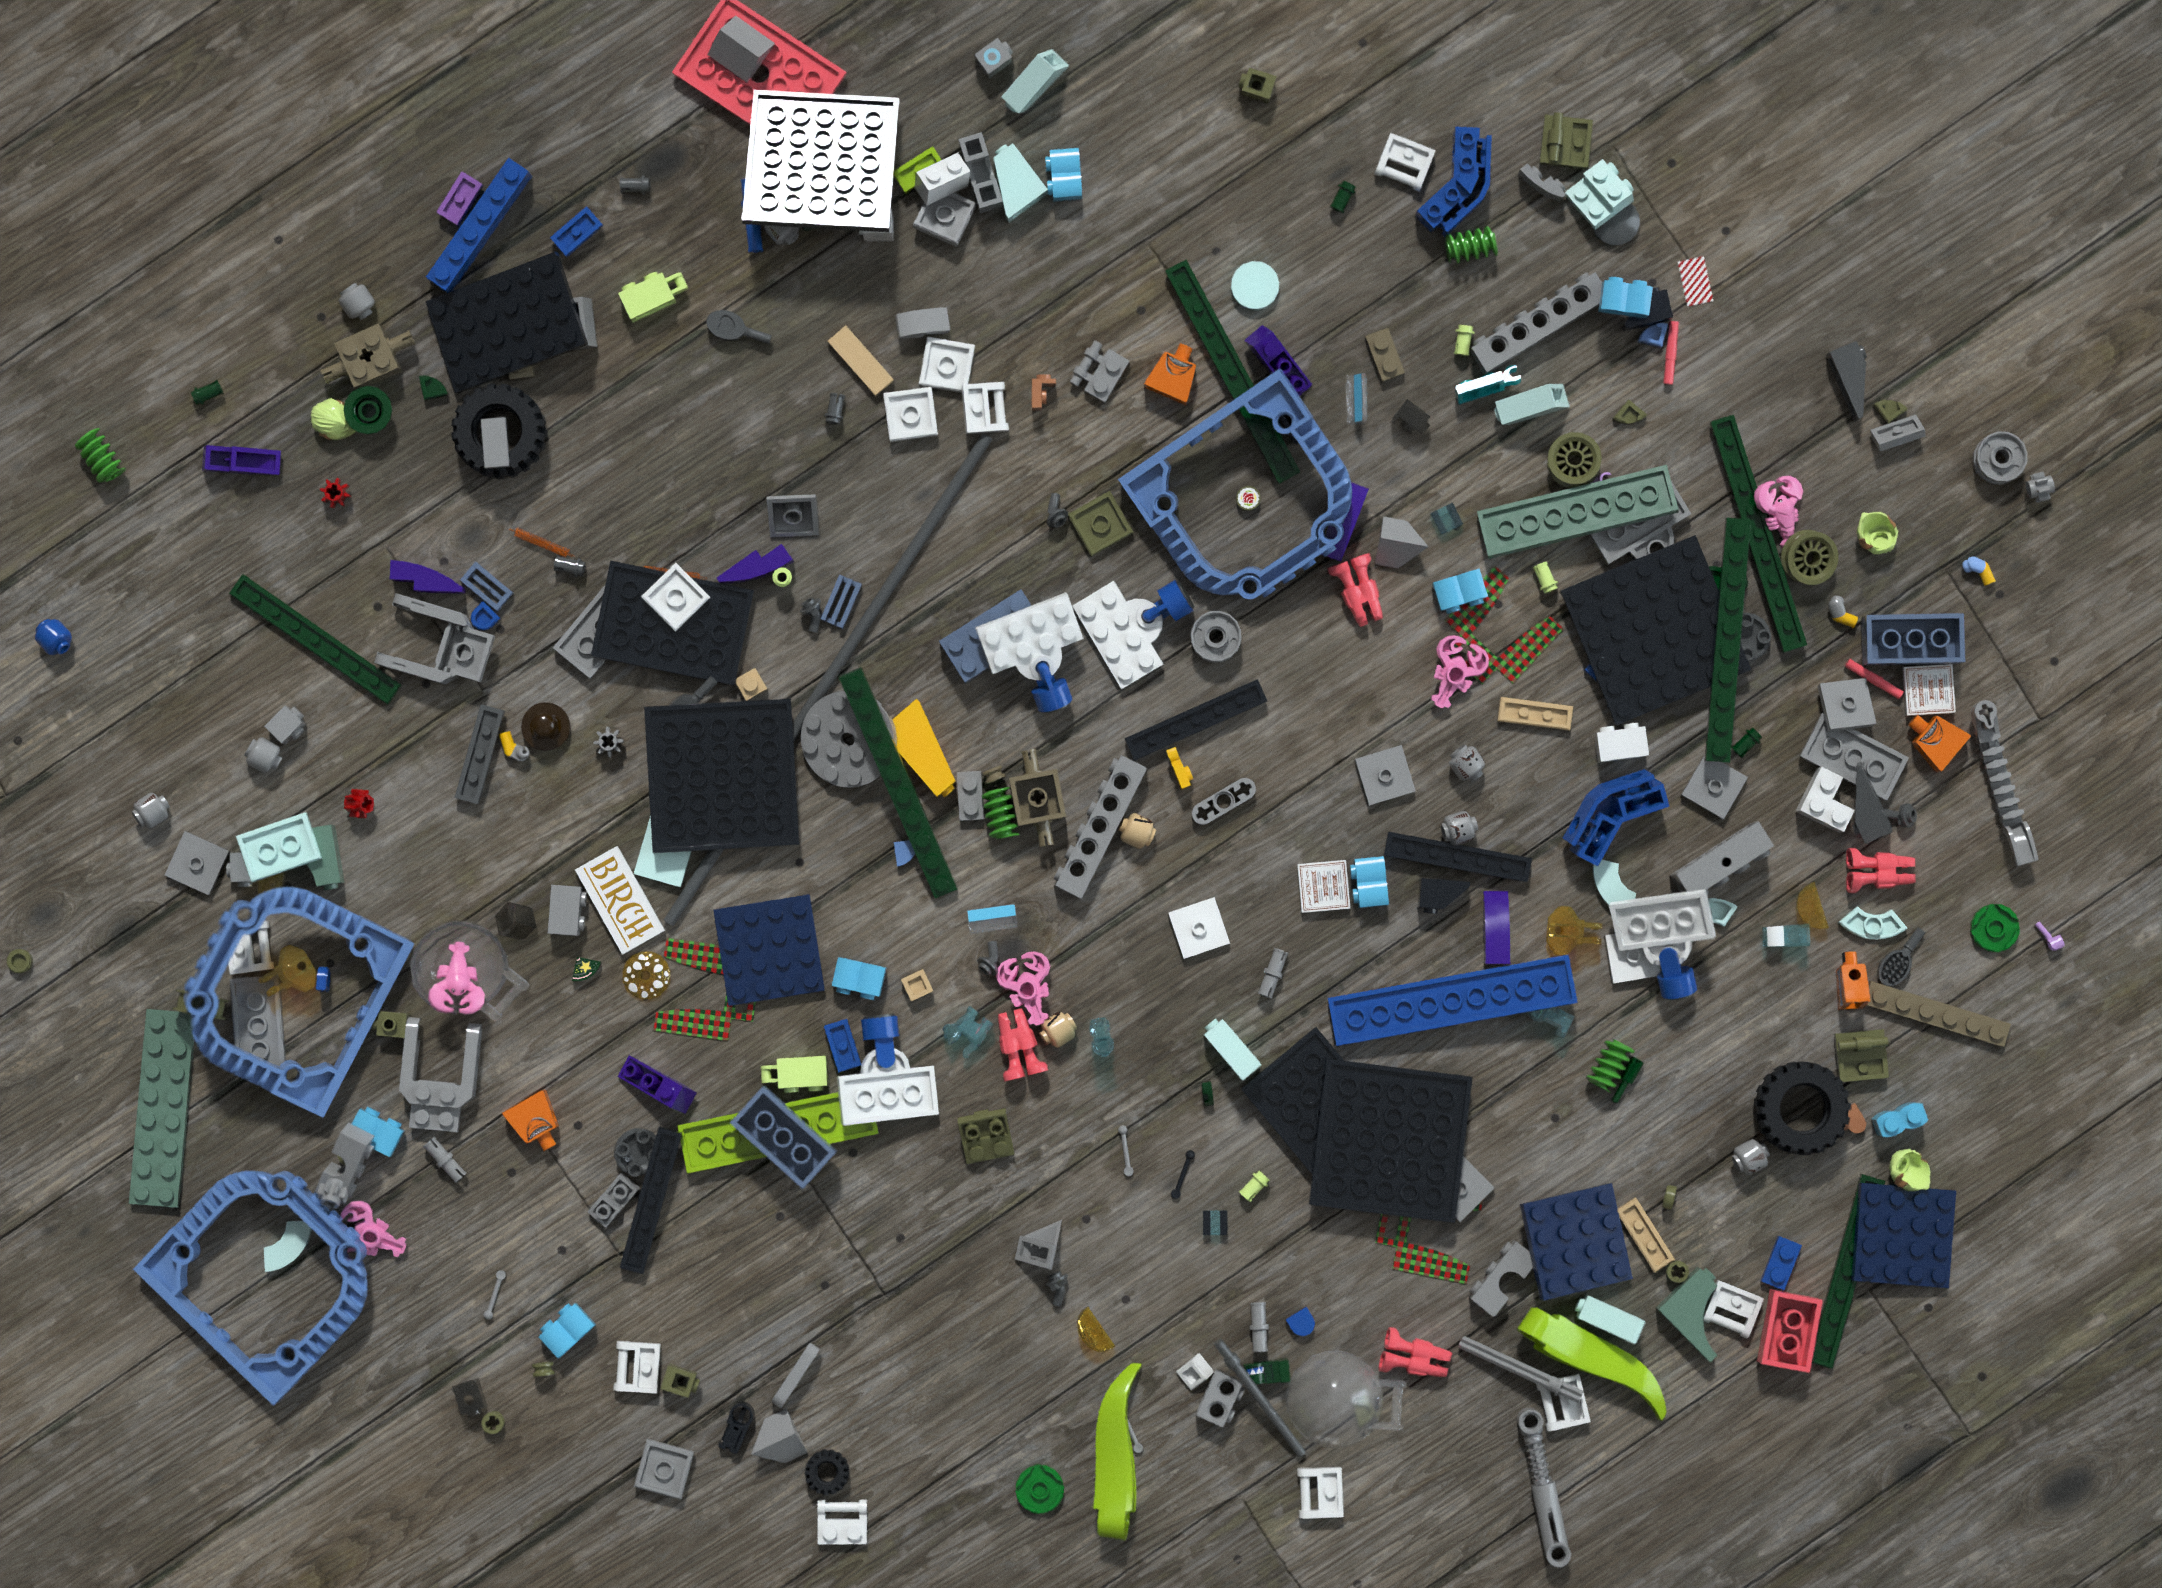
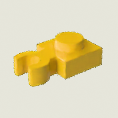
[1166,747,1193,790]

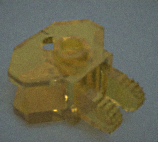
[1546,906,1602,955]
[258,944,316,997]

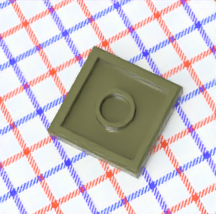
[1068,491,1134,557]

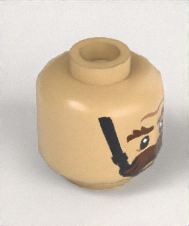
[1118,813,1156,849]
[1039,1012,1077,1048]

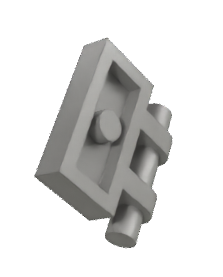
[1070,340,1130,403]

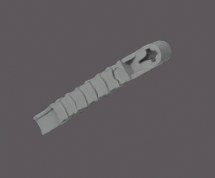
[1970,700,2039,867]

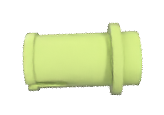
[1454,325,1475,356]
[1533,561,1558,594]
[772,568,792,587]
[1239,1171,1270,1202]

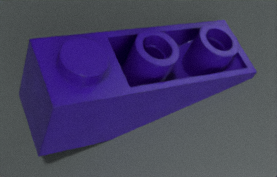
[1244,325,1312,396]
[617,1055,697,1114]

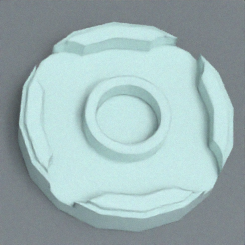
[1231,261,1279,310]

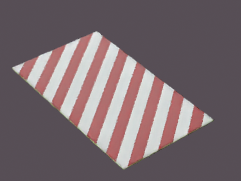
[1678,256,1713,306]

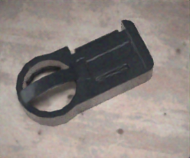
[718,1401,755,1454]

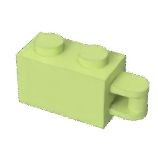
[618,272,688,323]
[761,1056,828,1093]

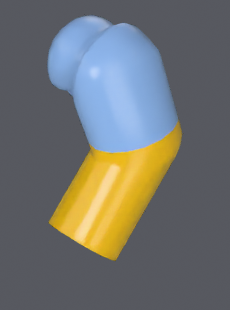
[1962,557,1995,586]

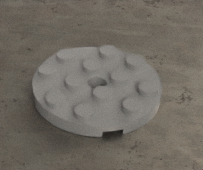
[801,690,897,788]

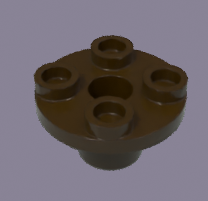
[521,702,570,751]

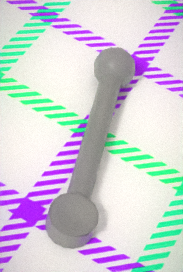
[1118,1125,1133,1176]
[483,1270,506,1320]
[1127,1417,1143,1453]

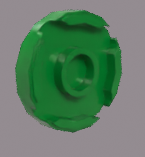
[1970,904,2020,952]
[1016,1464,1064,1514]

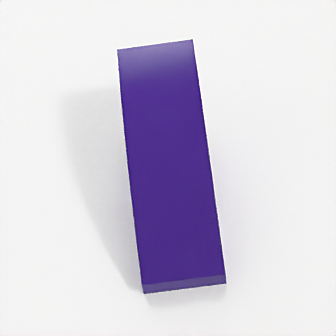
[202,445,281,475]
[1322,482,1369,562]
[717,544,794,584]
[390,560,466,594]
[1483,891,1510,964]

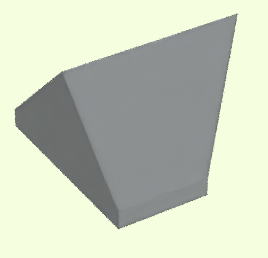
[1374,517,1428,569]
[1015,1220,1062,1270]
[751,1408,807,1463]

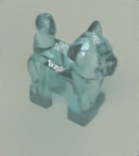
[942,1006,994,1058]
[1089,1017,1114,1057]

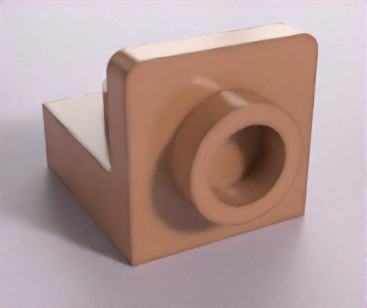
[1032,374,1056,411]

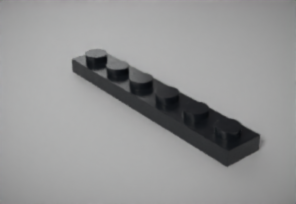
[1125,679,1267,761]
[1383,832,1532,882]
[620,1126,682,1274]

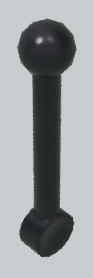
[1171,1150,1195,1199]

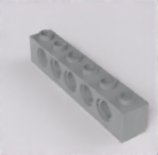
[1470,272,1602,375]
[1054,755,1147,899]

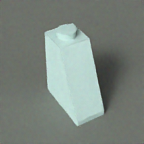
[1002,49,1069,113]
[994,144,1048,222]
[1495,384,1570,425]
[1203,1018,1262,1080]
[1574,1294,1645,1344]

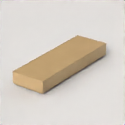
[828,325,894,396]
[1497,697,1573,731]
[1618,1197,1675,1273]

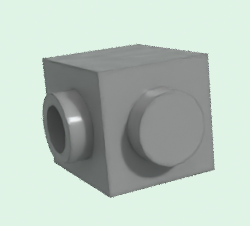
[264,706,306,745]
[226,852,260,887]

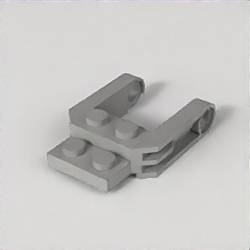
[374,593,495,685]
[399,1017,482,1132]

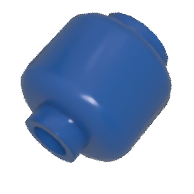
[35,619,72,655]

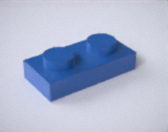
[550,206,603,257]
[824,1019,862,1072]
[1760,1236,1802,1290]

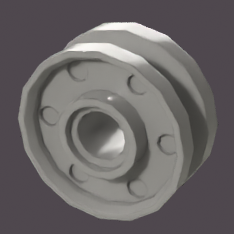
[1973,431,2028,485]
[1191,611,1241,663]

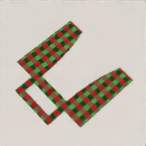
[1444,566,1564,684]
[653,938,756,1041]
[1375,1200,1483,1284]

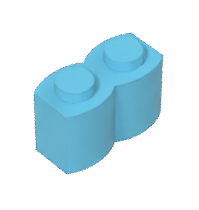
[1045,148,1082,201]
[1598,277,1653,318]
[1432,568,1488,614]
[1350,856,1389,908]
[832,957,887,1000]
[1871,1102,1928,1137]
[352,1106,405,1157]
[539,1303,596,1359]

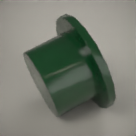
[343,386,393,435]

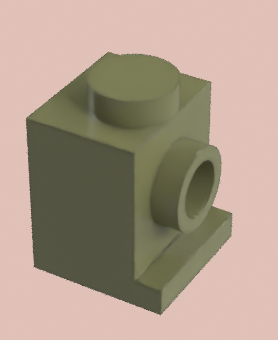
[1238,68,1277,104]
[372,1011,411,1038]
[661,1363,700,1398]

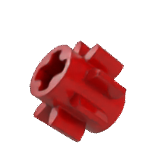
[320,478,351,508]
[344,789,374,818]

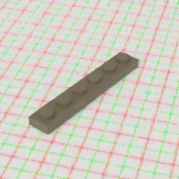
[1866,981,2011,1047]

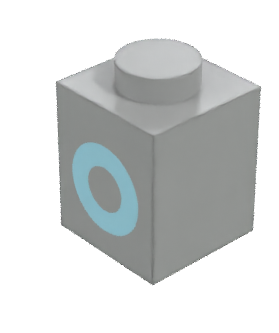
[974,38,1013,79]

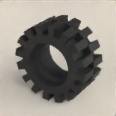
[805,1449,850,1495]

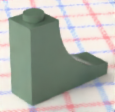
[307,825,344,891]
[1656,1267,1717,1362]

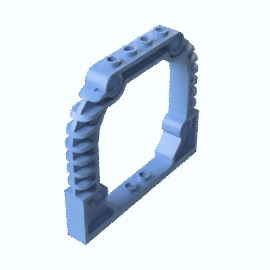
[1118,369,1352,599]
[183,887,414,1117]
[133,1171,368,1406]

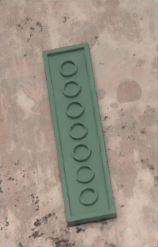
[1477,465,1679,559]
[129,1009,194,1208]

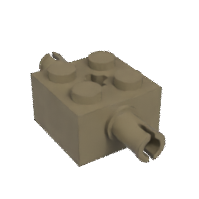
[320,323,416,389]
[1009,749,1066,847]

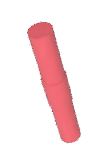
[1663,321,1679,385]
[1844,658,1904,700]

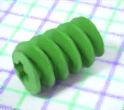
[1445,226,1498,264]
[75,428,126,483]
[981,787,1020,839]
[1586,1039,1635,1093]

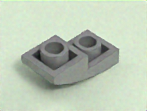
[1518,163,1566,202]
[895,307,950,339]
[588,1172,640,1228]

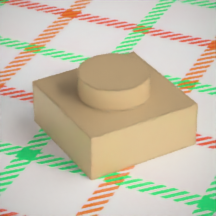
[735,668,768,701]
[901,969,933,1001]

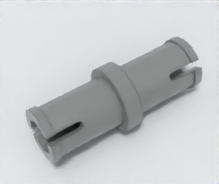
[1257,948,1289,999]
[423,1136,467,1183]
[1249,1302,1269,1352]

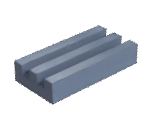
[460,561,514,611]
[821,574,862,629]

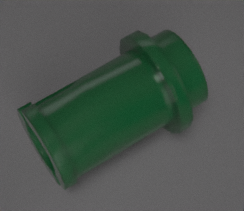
[1330,181,1356,213]
[191,380,224,405]
[1731,727,1762,758]

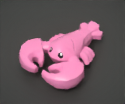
[1754,476,1803,548]
[1431,635,1489,708]
[428,942,485,1014]
[996,951,1051,1025]
[341,1201,406,1257]

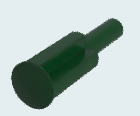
[1611,1056,1644,1104]

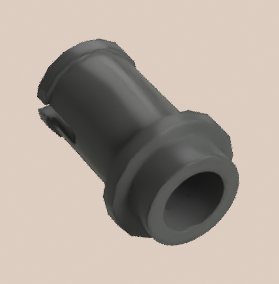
[620,175,651,195]
[824,393,845,425]
[554,555,586,578]

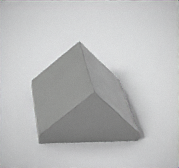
[707,15,775,83]
[767,494,819,537]

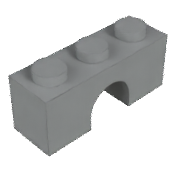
[959,132,1003,213]
[315,1123,374,1204]
[1469,1240,1533,1317]

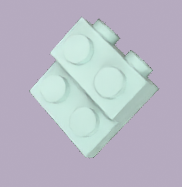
[1565,159,1634,230]

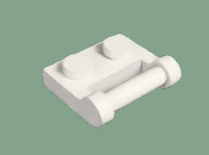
[1375,133,1436,192]
[961,382,1009,434]
[228,920,275,975]
[1703,1280,1764,1339]
[613,1341,661,1394]
[1536,1373,1590,1431]
[1297,1467,1344,1519]
[817,1500,867,1544]

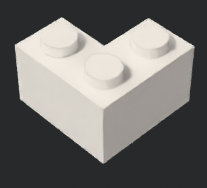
[1796,767,1855,833]

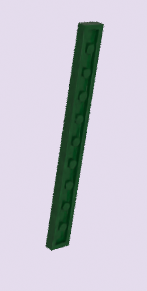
[1165,260,1300,484]
[1709,414,1807,653]
[1704,518,1751,763]
[839,667,958,898]

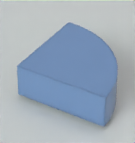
[1638,323,1668,348]
[894,840,915,867]

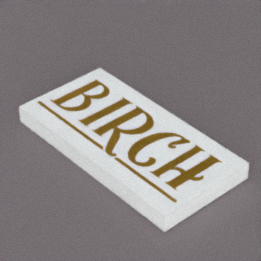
[575,846,665,955]

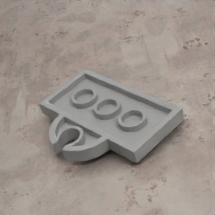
[1589,481,1691,565]

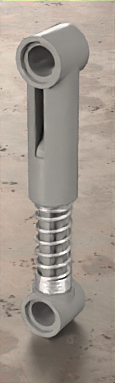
[1517,1407,1571,1567]

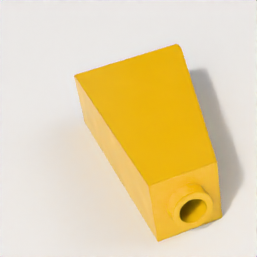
[892,699,956,798]

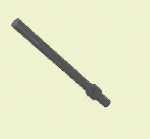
[1214,1339,1306,1457]

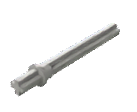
[1458,1336,1583,1403]

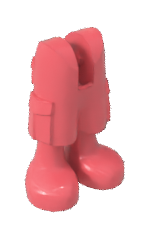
[1327,553,1383,627]
[1846,848,1916,893]
[998,1008,1048,1082]
[1379,1327,1452,1377]

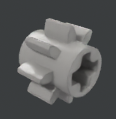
[2026,471,2055,503]
[593,727,625,757]
[317,1178,349,1209]

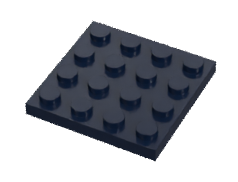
[713,894,825,1006]
[1520,1183,1633,1300]
[1851,1183,1956,1288]

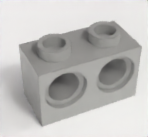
[1196,1368,1245,1427]

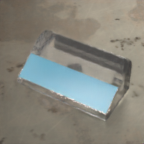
[1346,373,1367,424]
[967,904,1018,934]

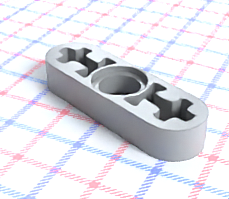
[1192,778,1256,825]
[771,1342,820,1408]

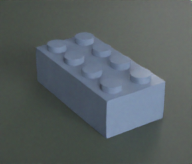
[939,590,1032,684]
[1861,613,1965,666]
[730,1086,837,1189]

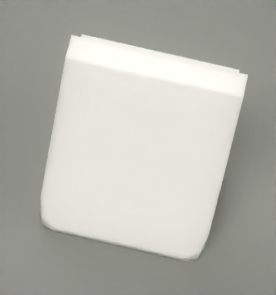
[1176,1353,1214,1391]

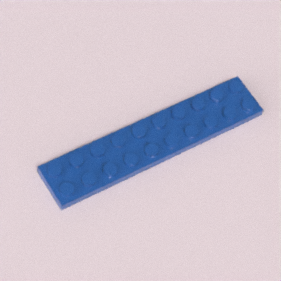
[1328,955,1578,1046]

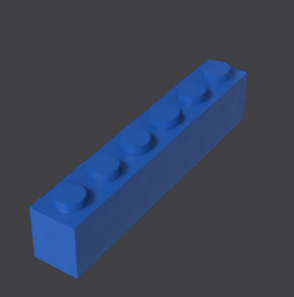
[426,158,532,293]

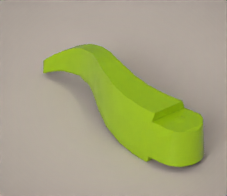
[1517,1307,1666,1421]
[1093,1363,1142,1540]

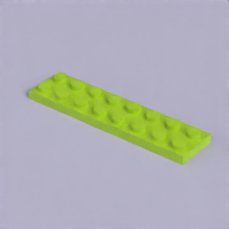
[677,1092,879,1173]

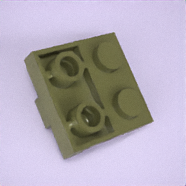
[1539,112,1593,169]
[1834,1029,1889,1082]
[957,1108,1015,1164]

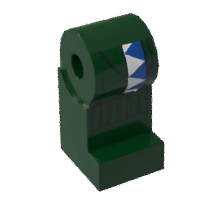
[1243,1358,1291,1384]

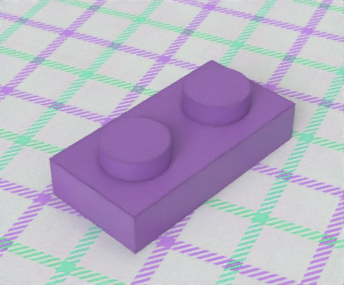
[436,172,484,226]

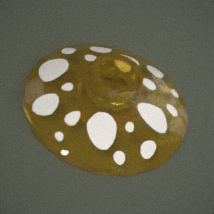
[622,951,671,999]

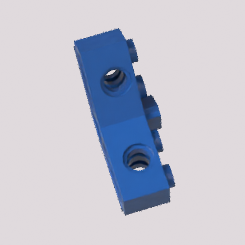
[1415,127,1492,237]
[1563,769,1669,866]

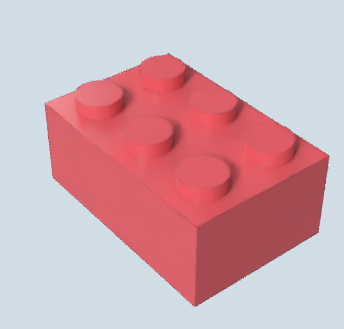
[1757,1289,1823,1373]

